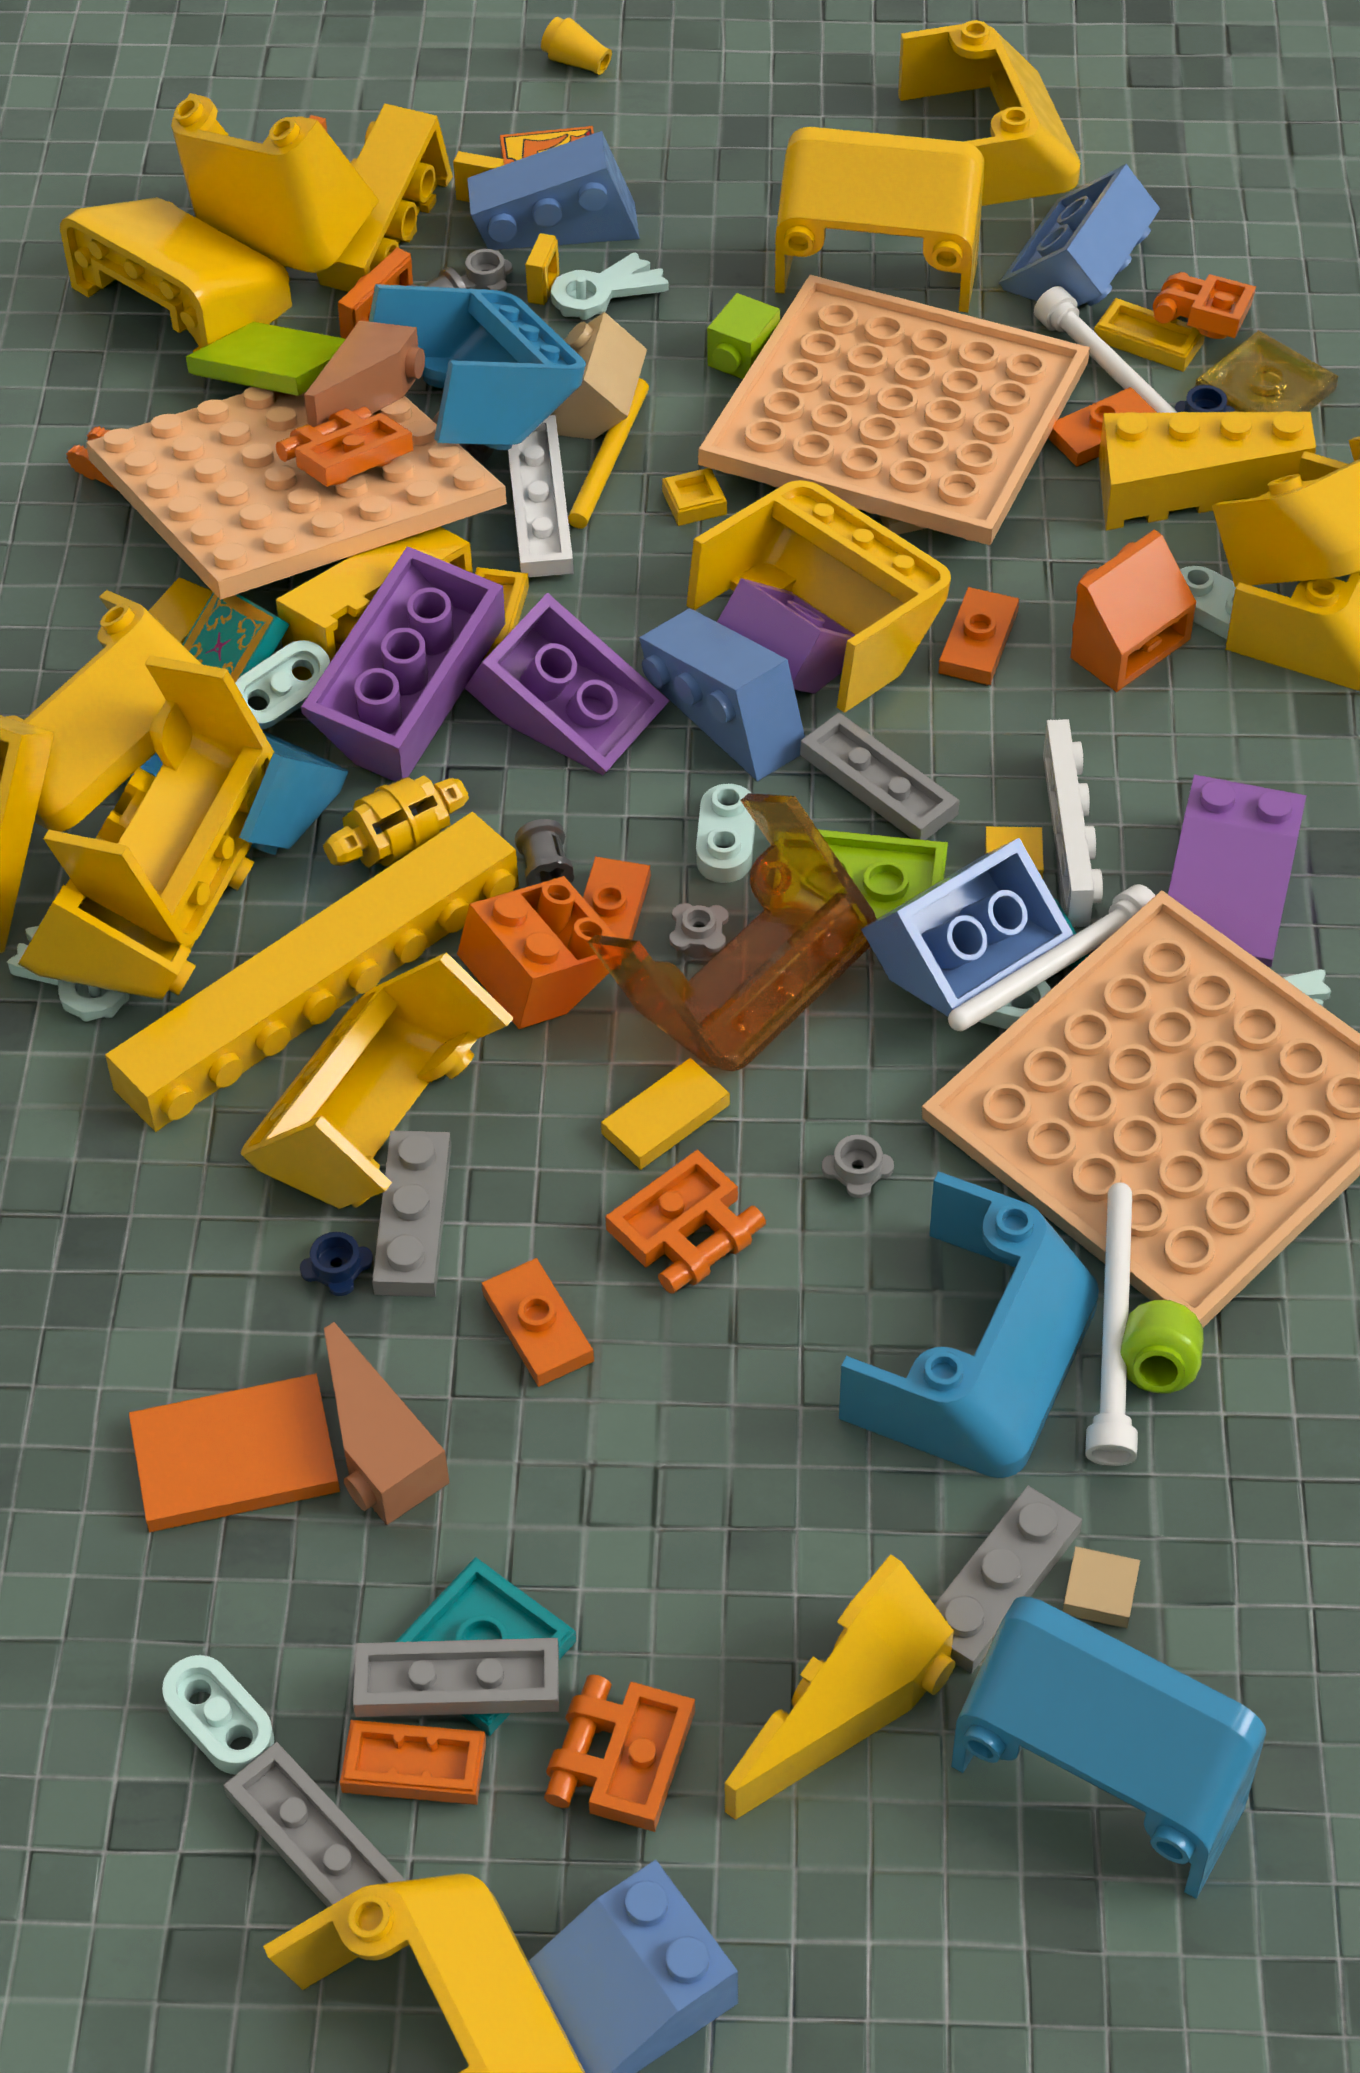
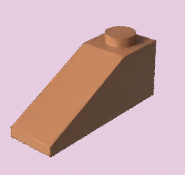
[304,320,425,427]
[324,1322,450,1525]

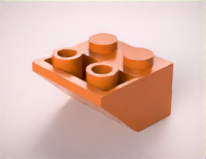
[1070,529,1196,692]
[457,876,628,1029]

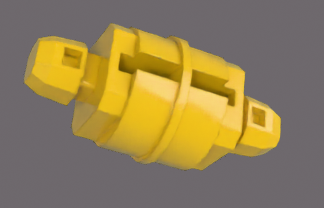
[323,775,469,868]

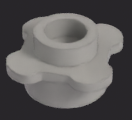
[461,249,513,292]
[669,903,729,958]
[822,1134,894,1198]

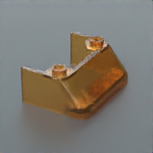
[587,793,877,1071]

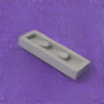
[800,712,959,840]
[372,1130,452,1297]
[935,1485,1083,1674]
[353,1638,559,1717]
[223,1742,405,1908]

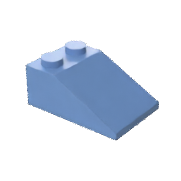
[528,1860,738,2073]

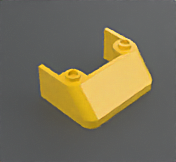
[898,20,1081,206]
[775,127,985,313]
[1212,436,1360,587]
[1225,451,1360,691]
[686,480,951,713]
[0,590,201,832]
[43,655,275,946]
[241,952,513,1209]
[263,1873,585,2073]

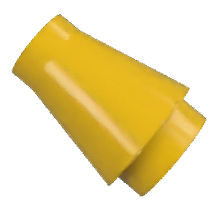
[541,17,612,75]

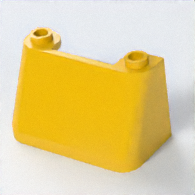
[171,93,379,273]
[60,197,292,352]
[18,767,254,1000]

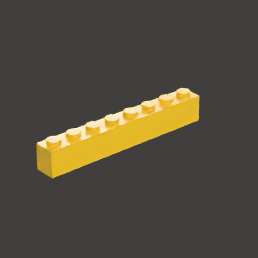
[105,811,519,1132]

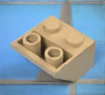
[551,312,647,440]

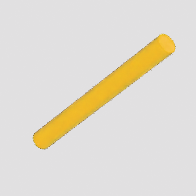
[568,378,649,529]

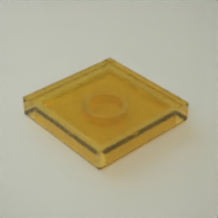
[1195,330,1338,412]

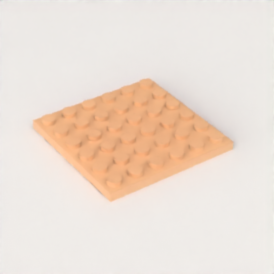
[698,275,1090,545]
[86,387,507,600]
[922,890,1360,1327]

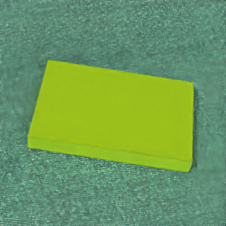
[185,322,345,396]
[766,826,948,934]

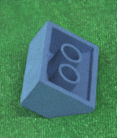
[999,164,1160,306]
[861,838,1074,1017]

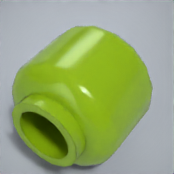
[1120,1300,1204,1394]

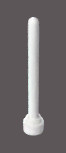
[1034,286,1178,413]
[948,884,1155,1031]
[1085,1182,1138,1466]

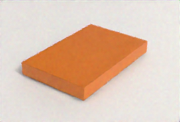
[129,1373,340,1532]

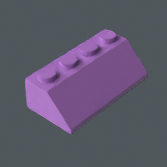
[301,546,505,782]

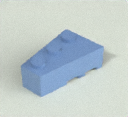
[467,131,640,250]
[639,608,805,781]

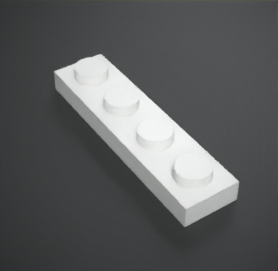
[508,415,574,577]
[1043,719,1103,927]

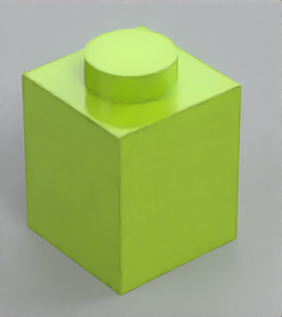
[707,293,780,379]

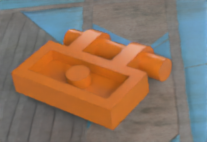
[1153,272,1256,339]
[276,406,413,487]
[605,1149,766,1294]
[544,1675,695,1832]

